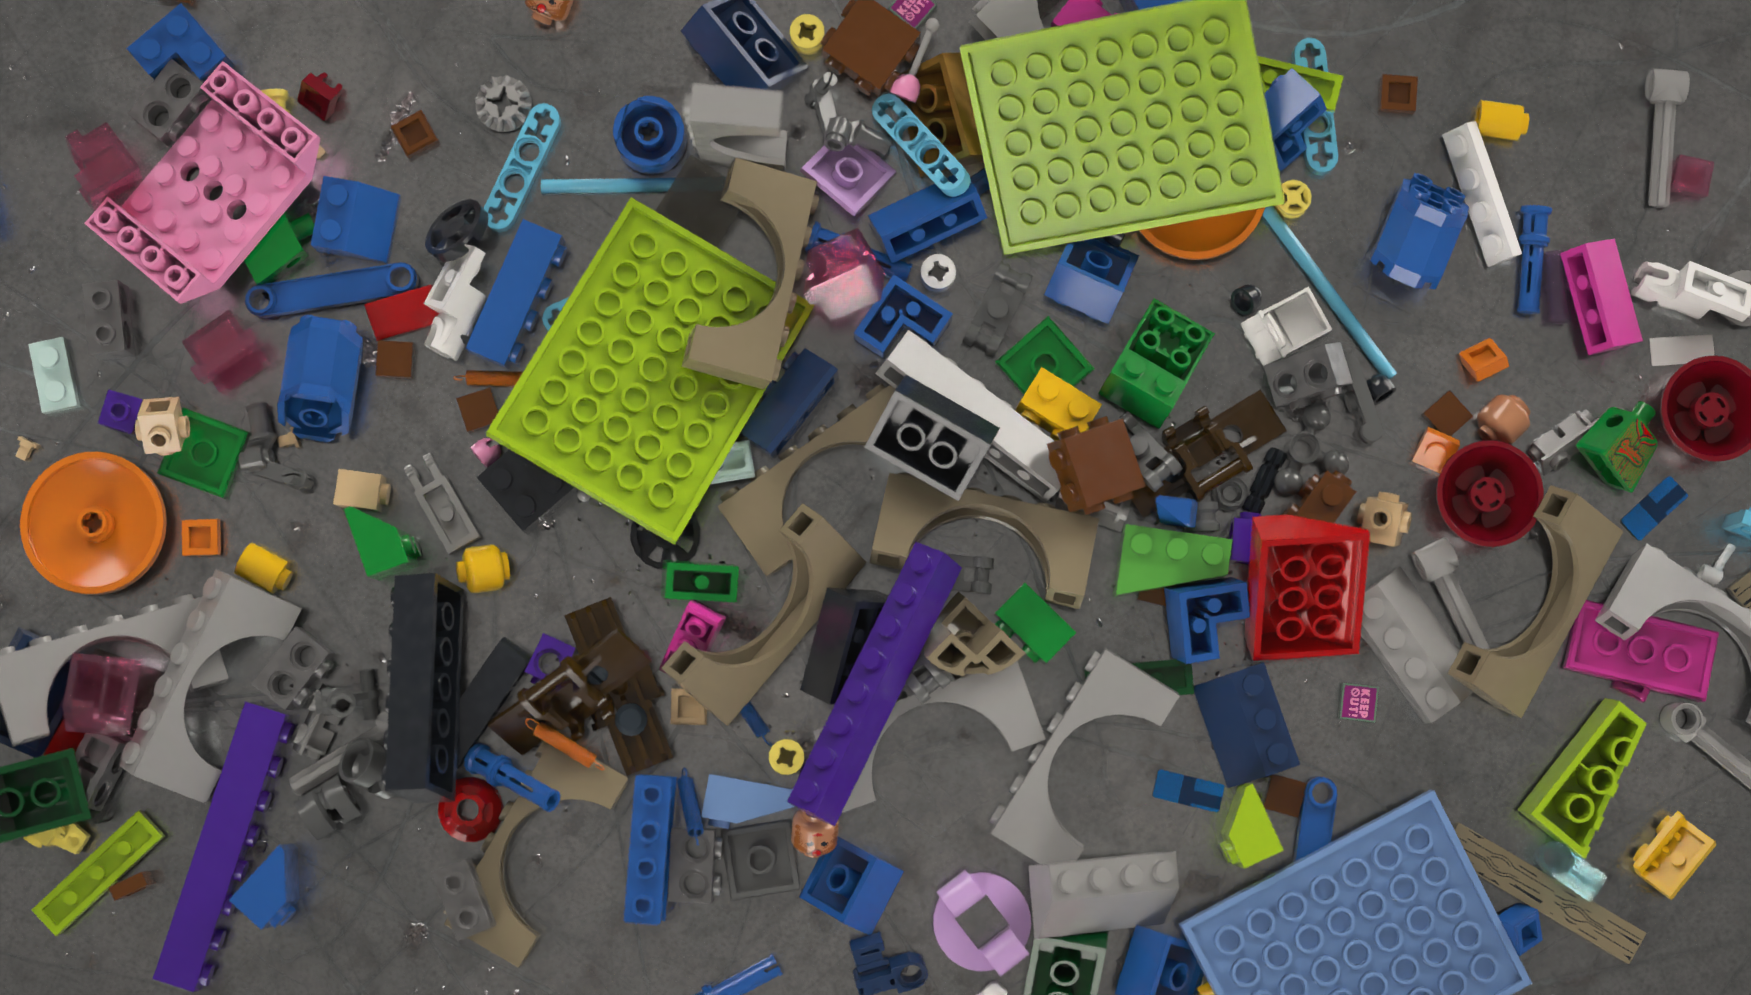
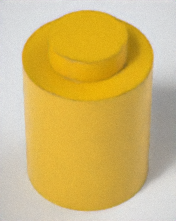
[1474,100,1529,141]
[234,542,293,594]

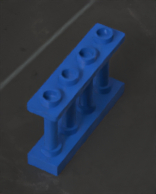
[624,774,678,925]

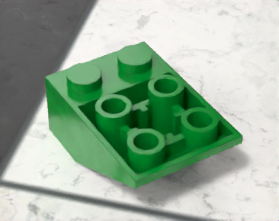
[1098,298,1215,429]

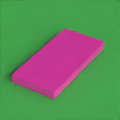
[1563,600,1719,702]

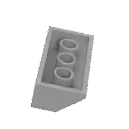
[1361,566,1473,724]
[1028,852,1179,939]

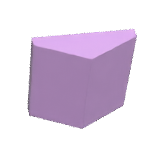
[800,144,897,216]

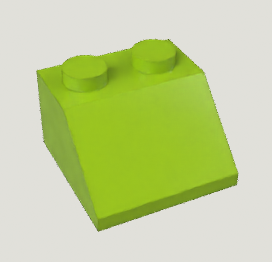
[1219,783,1284,869]

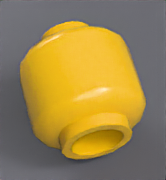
[456,544,510,593]

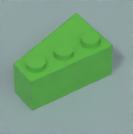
[1113,524,1233,597]

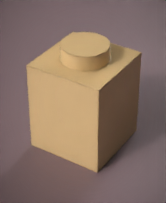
[333,469,391,513]

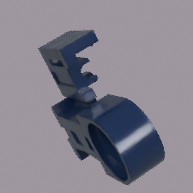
[849,932,928,995]

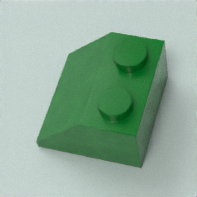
[344,506,421,581]

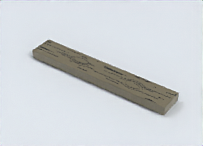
[1454,822,1647,964]

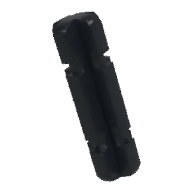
[1243,447,1287,514]

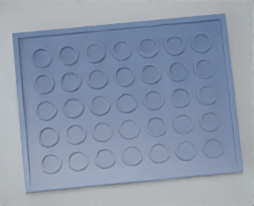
[1179,790,1532,995]

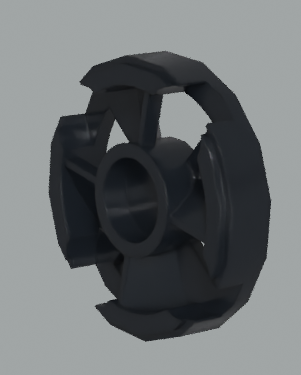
[425,199,488,262]
[630,513,701,570]

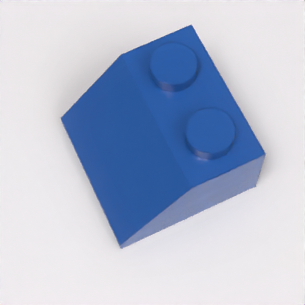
[311,176,400,264]
[1044,237,1140,324]
[799,836,904,935]
[229,843,300,930]
[1115,924,1204,995]

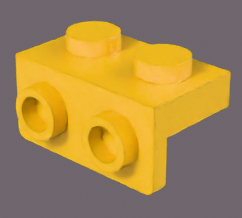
[1015,367,1102,441]
[1633,811,1716,900]

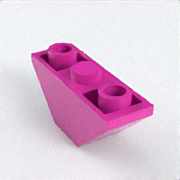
[659,600,726,675]

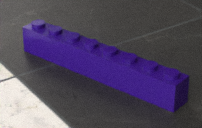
[787,542,962,827]
[153,701,294,992]

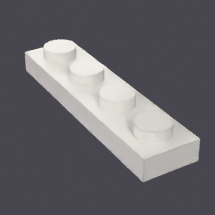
[1442,121,1522,267]

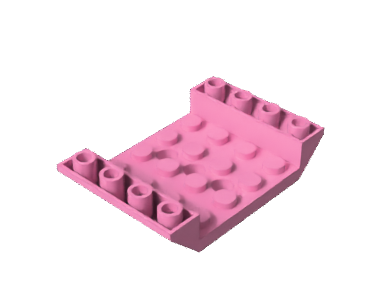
[84,61,321,304]

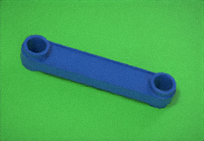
[245,263,419,318]
[1293,777,1337,862]

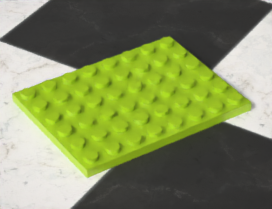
[959,0,1285,255]
[486,197,815,545]

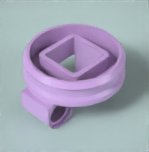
[933,869,1031,976]

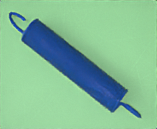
[740,701,772,747]
[677,768,704,846]

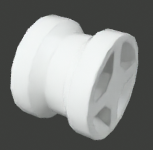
[920,254,956,293]

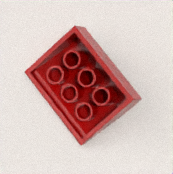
[1244,515,1370,661]

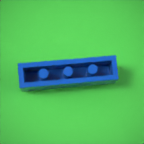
[465,219,567,370]

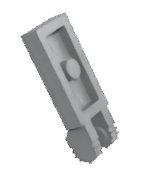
[403,453,481,555]

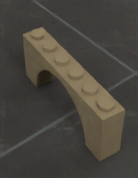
[681,158,819,389]
[717,383,896,578]
[869,472,1099,609]
[1447,485,1624,718]
[661,503,867,726]
[444,741,631,968]

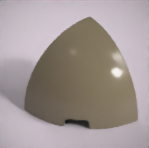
[924,592,1026,676]

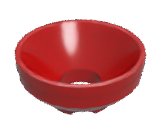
[438,777,504,842]

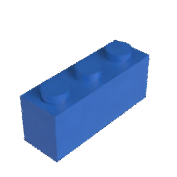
[868,175,987,264]

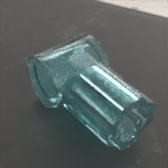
[1534,841,1607,902]

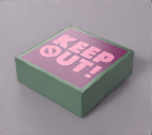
[888,0,937,30]
[1338,683,1379,723]

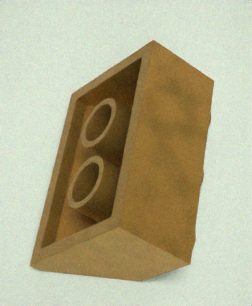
[899,53,983,177]

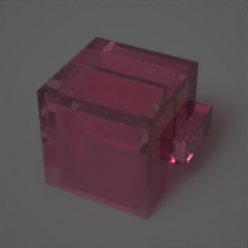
[65,122,142,212]
[803,228,885,322]
[182,310,272,396]
[63,653,142,737]

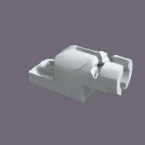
[424,244,487,361]
[1631,261,1751,322]

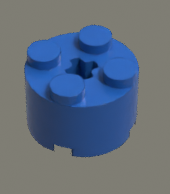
[613,96,687,174]

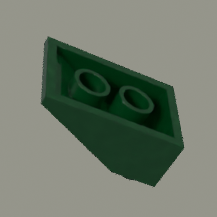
[0,748,91,844]
[1023,930,1109,995]

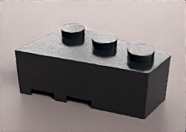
[800,588,888,705]

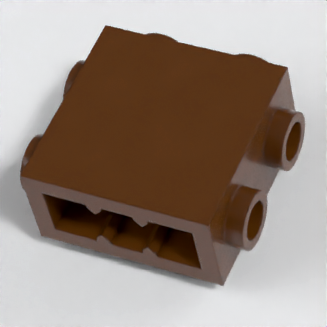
[821,0,921,97]
[1047,416,1146,515]
[1282,470,1357,523]

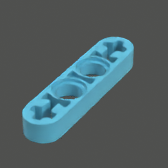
[1292,38,1338,175]
[872,93,970,197]
[484,103,561,232]

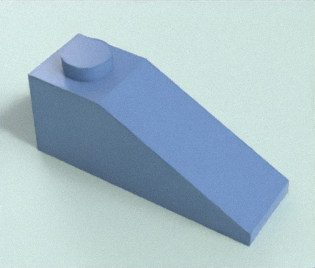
[701,774,795,829]

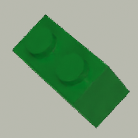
[660,560,739,603]
[994,583,1077,665]

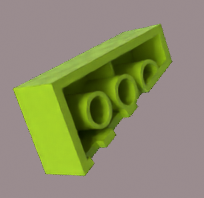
[1517,698,1647,859]

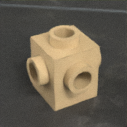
[135,397,190,456]
[1357,491,1412,547]

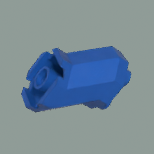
[1370,173,1469,289]
[277,315,363,443]

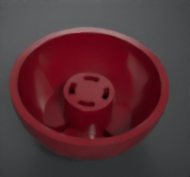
[1660,355,1751,462]
[1436,440,1544,547]

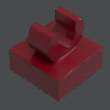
[297,72,343,122]

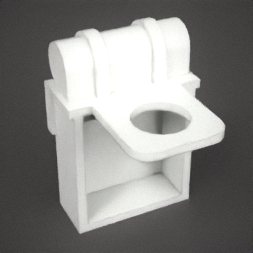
[1240,287,1332,367]

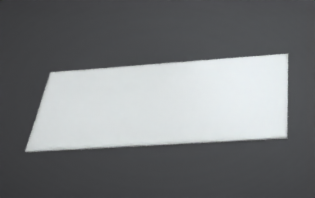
[1649,334,1714,366]

